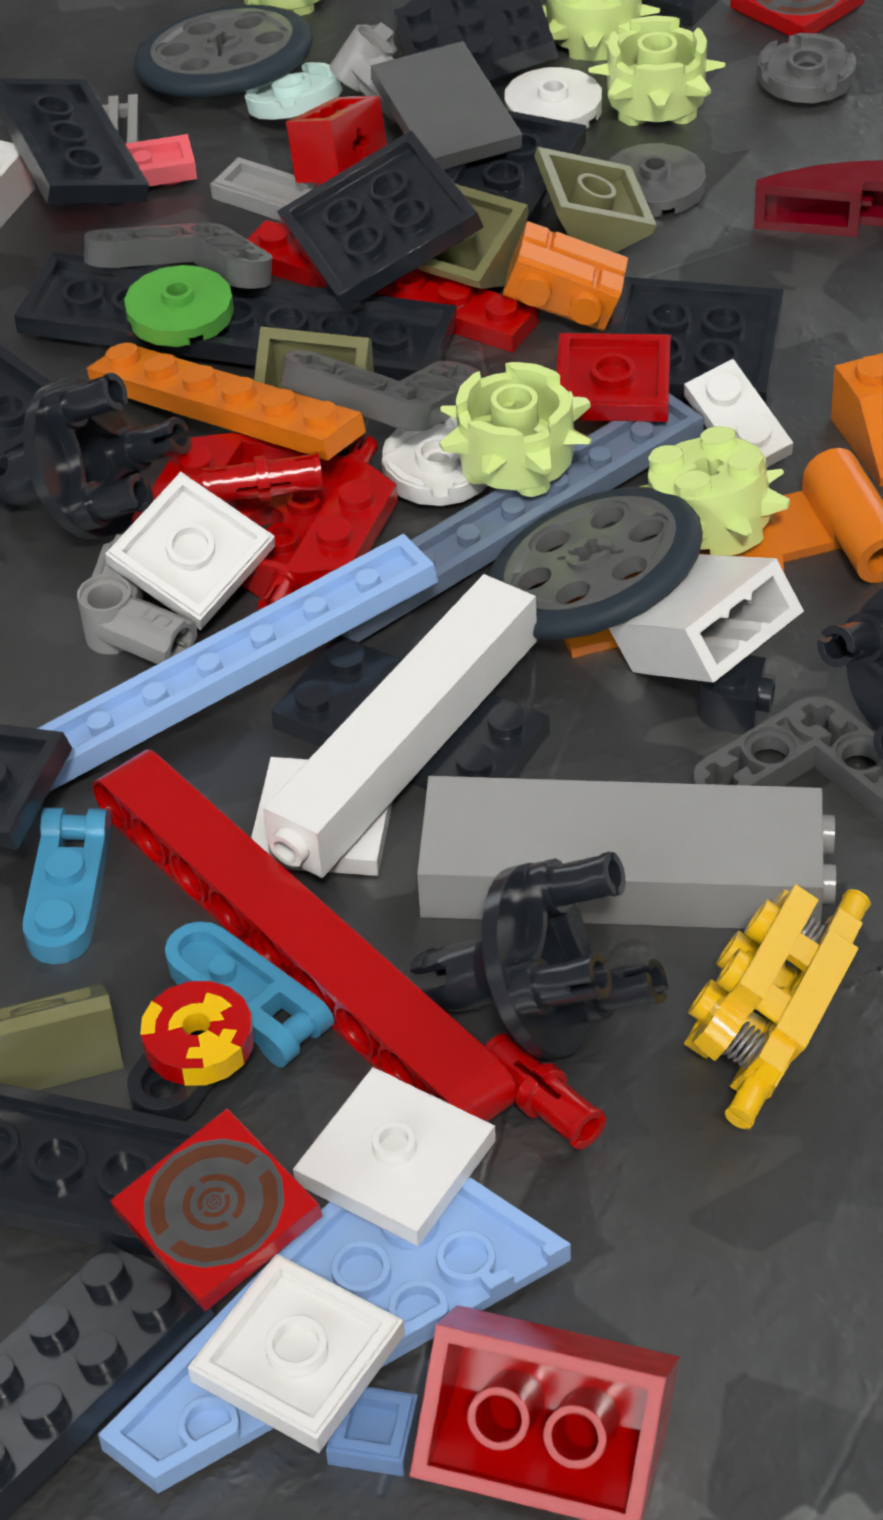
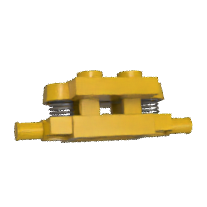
[683,884,871,1129]

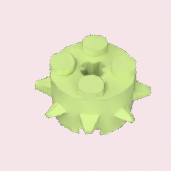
[543,0,660,61]
[588,15,725,126]
[439,362,592,497]
[641,426,790,556]

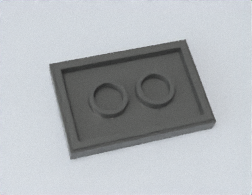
[371,41,522,170]

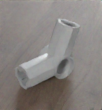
[329,22,397,123]
[77,534,197,664]

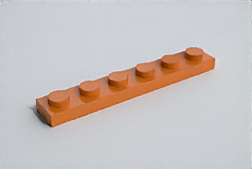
[86,343,366,461]

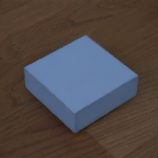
[326,1387,419,1477]

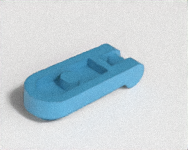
[23,808,112,965]
[165,921,334,1068]

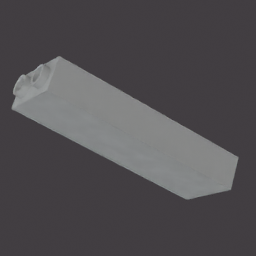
[417,776,836,931]

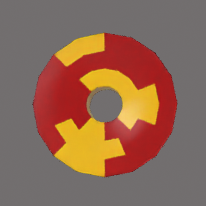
[140,981,254,1086]

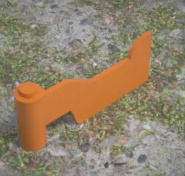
[536,448,883,658]

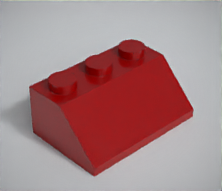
[409,1305,680,1520]

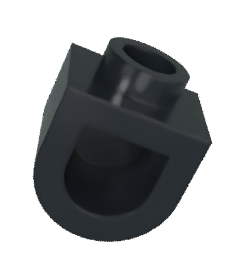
[697,655,776,735]

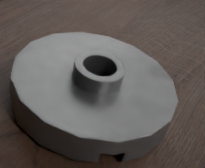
[757,33,856,103]
[609,143,706,218]

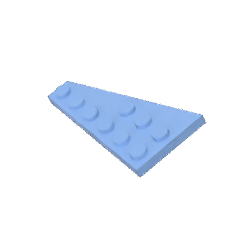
[98,1177,571,1494]

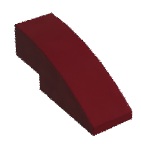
[754,160,883,237]

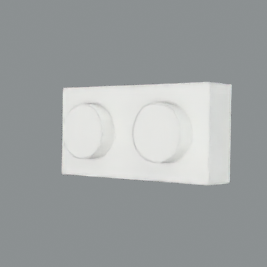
[684,359,793,467]

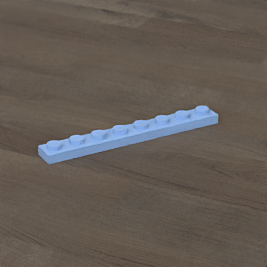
[37,534,438,792]

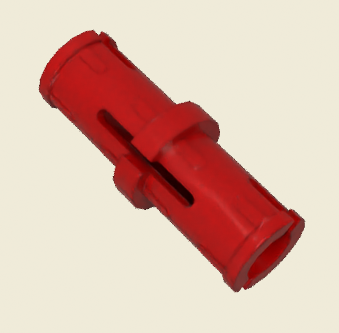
[202,452,324,503]
[485,1033,606,1149]

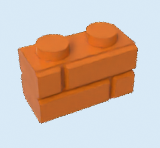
[502,221,628,332]

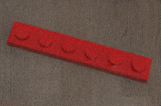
[247,220,539,353]

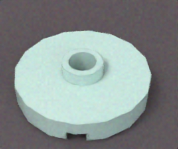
[244,62,342,120]

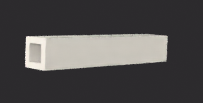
[263,574,537,878]

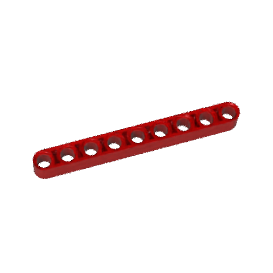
[92,749,518,1122]

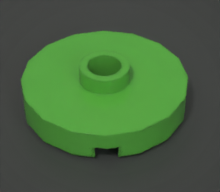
[124,265,234,347]

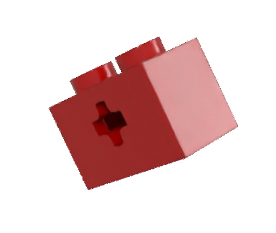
[286,95,387,187]

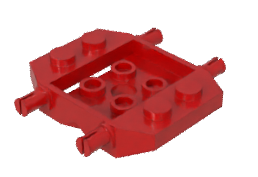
[132,433,398,610]

